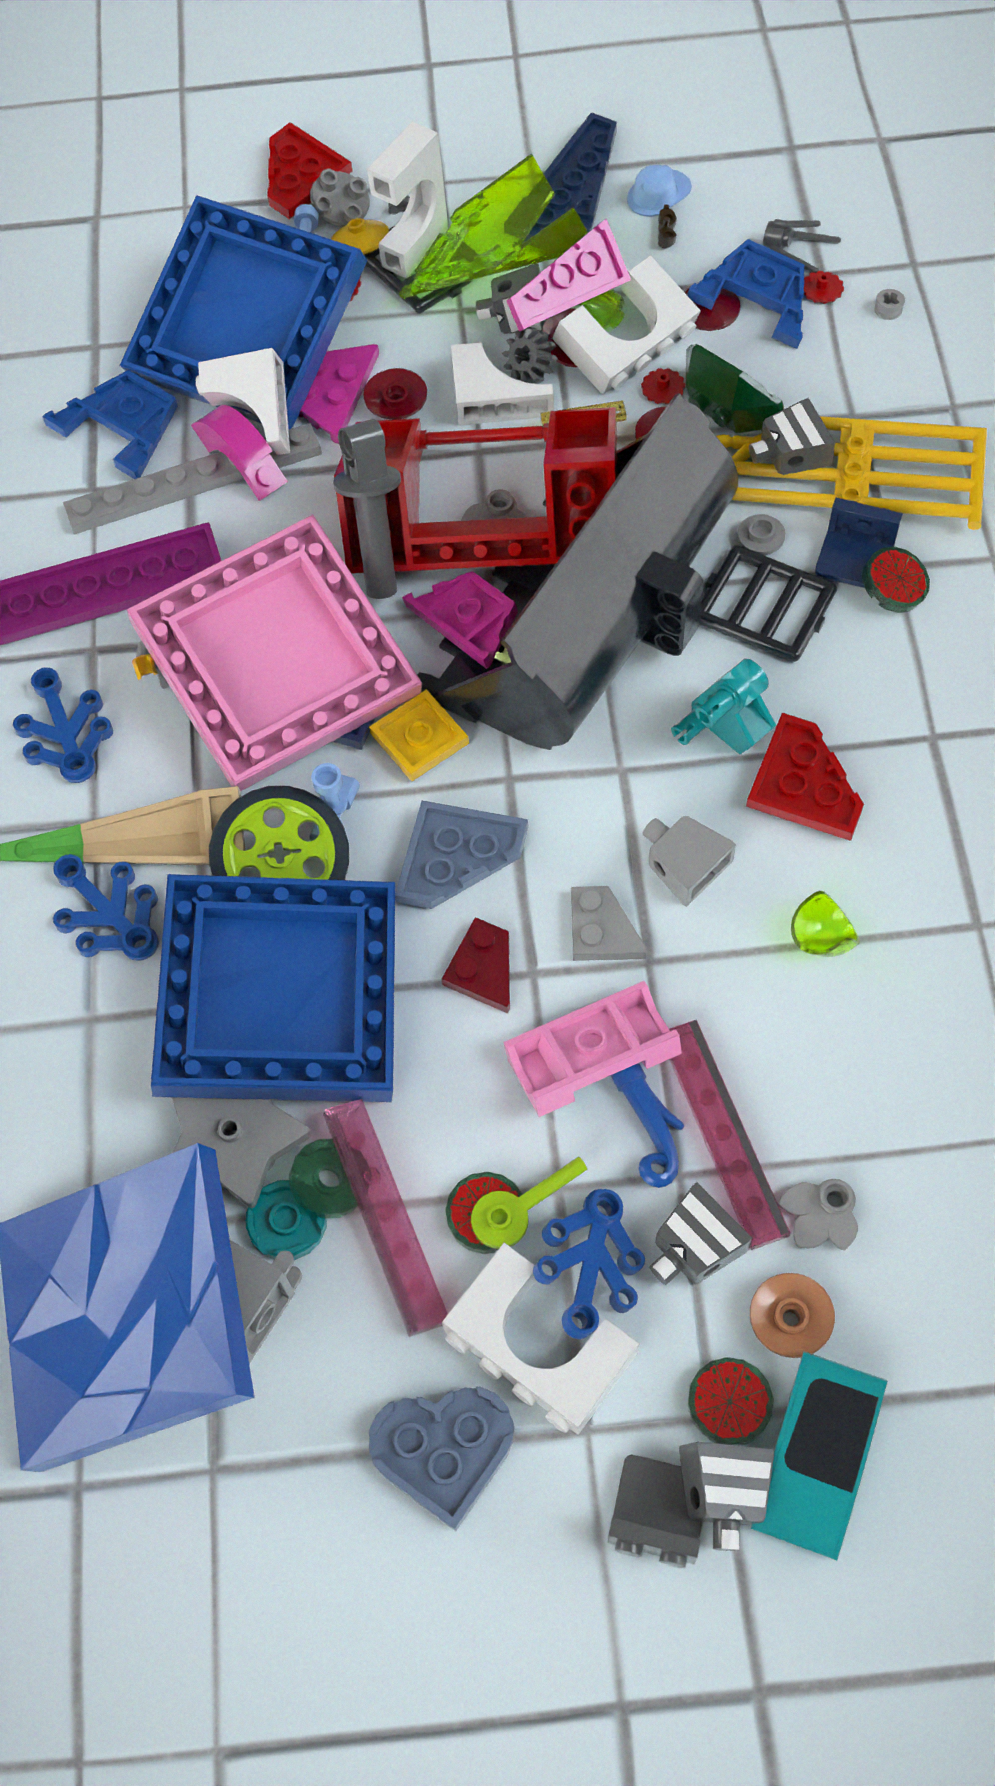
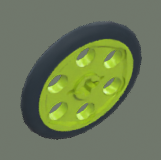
[209,786,349,880]

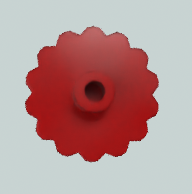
[804,271,844,304]
[641,368,686,404]

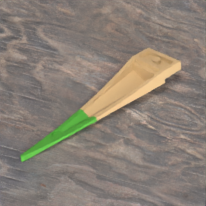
[0,786,246,865]

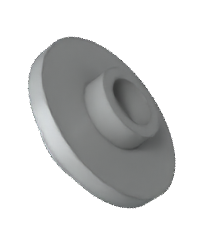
[738,514,785,555]

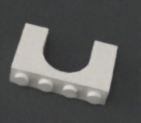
[367,121,449,279]
[552,255,700,395]
[442,1243,639,1435]

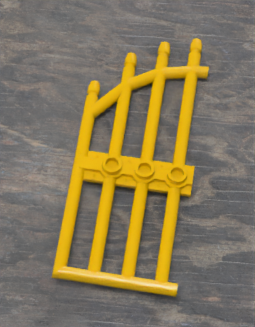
[716,416,987,530]

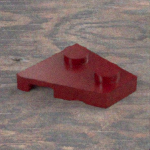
[441,917,510,1014]

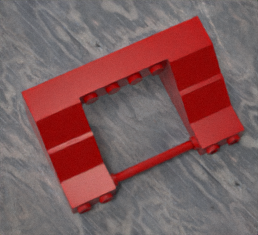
[334,407,618,574]

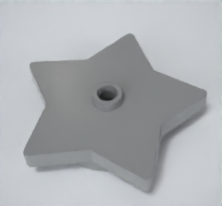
[172,1097,311,1209]

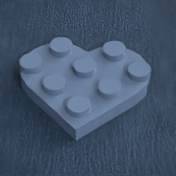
[369,1386,514,1532]

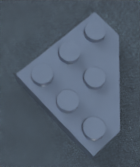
[395,800,529,909]

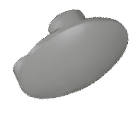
[310,169,370,226]

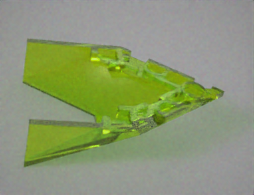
[399,154,588,298]

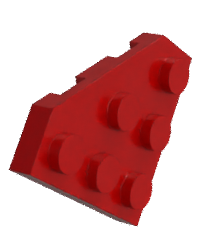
[267,122,353,220]
[746,713,864,841]

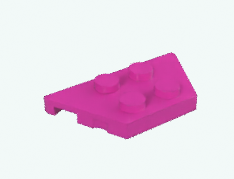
[298,344,379,444]
[402,571,518,669]

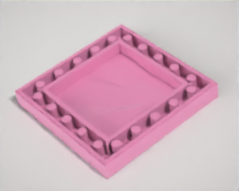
[127,515,422,792]

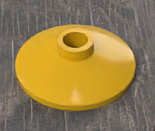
[331,218,389,254]

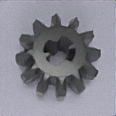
[502,327,558,383]

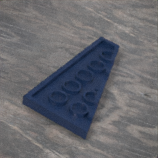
[504,112,617,256]

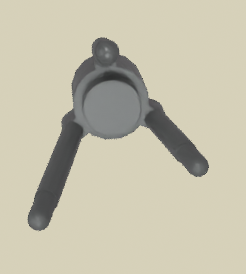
[763,219,841,273]

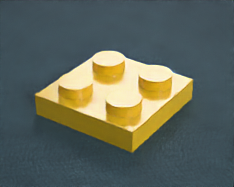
[369,689,469,781]

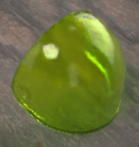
[791,891,860,957]

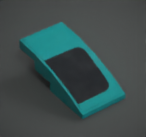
[751,1351,888,1560]

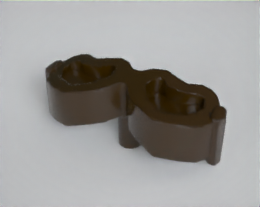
[658,204,677,248]

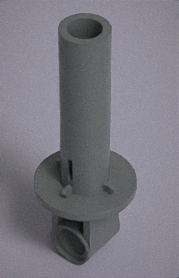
[333,419,401,599]

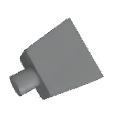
[643,816,736,907]

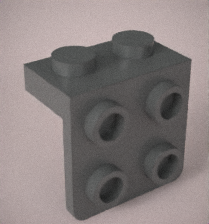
[607,1455,702,1568]

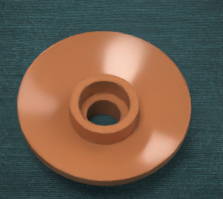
[750,1273,835,1358]

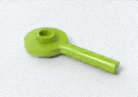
[471,1156,588,1249]

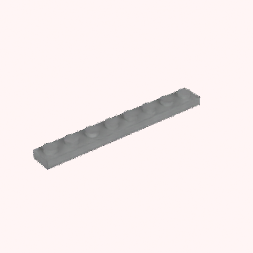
[63,423,322,534]

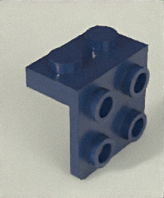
[815,497,903,591]

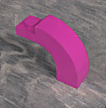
[191,405,288,501]

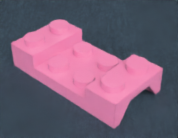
[503,981,682,1117]

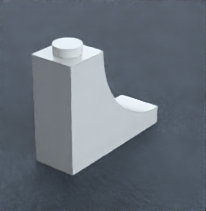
[451,342,554,425]
[196,348,290,455]

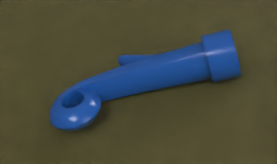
[610,1063,684,1188]

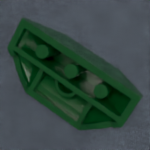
[685,344,784,434]

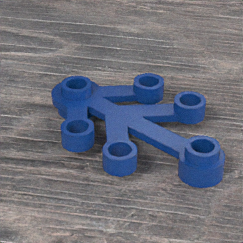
[13,667,113,783]
[53,854,159,961]
[533,1189,645,1339]

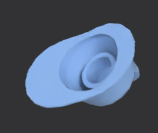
[627,165,692,217]

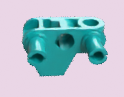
[671,659,776,755]

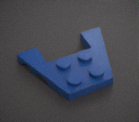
[687,239,804,349]
[42,370,178,479]

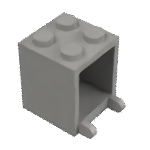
[230,1240,302,1364]

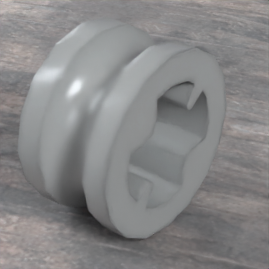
[874,289,905,320]

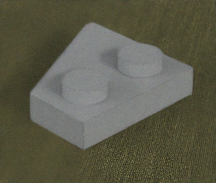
[571,886,646,961]

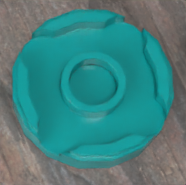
[246,1179,327,1260]

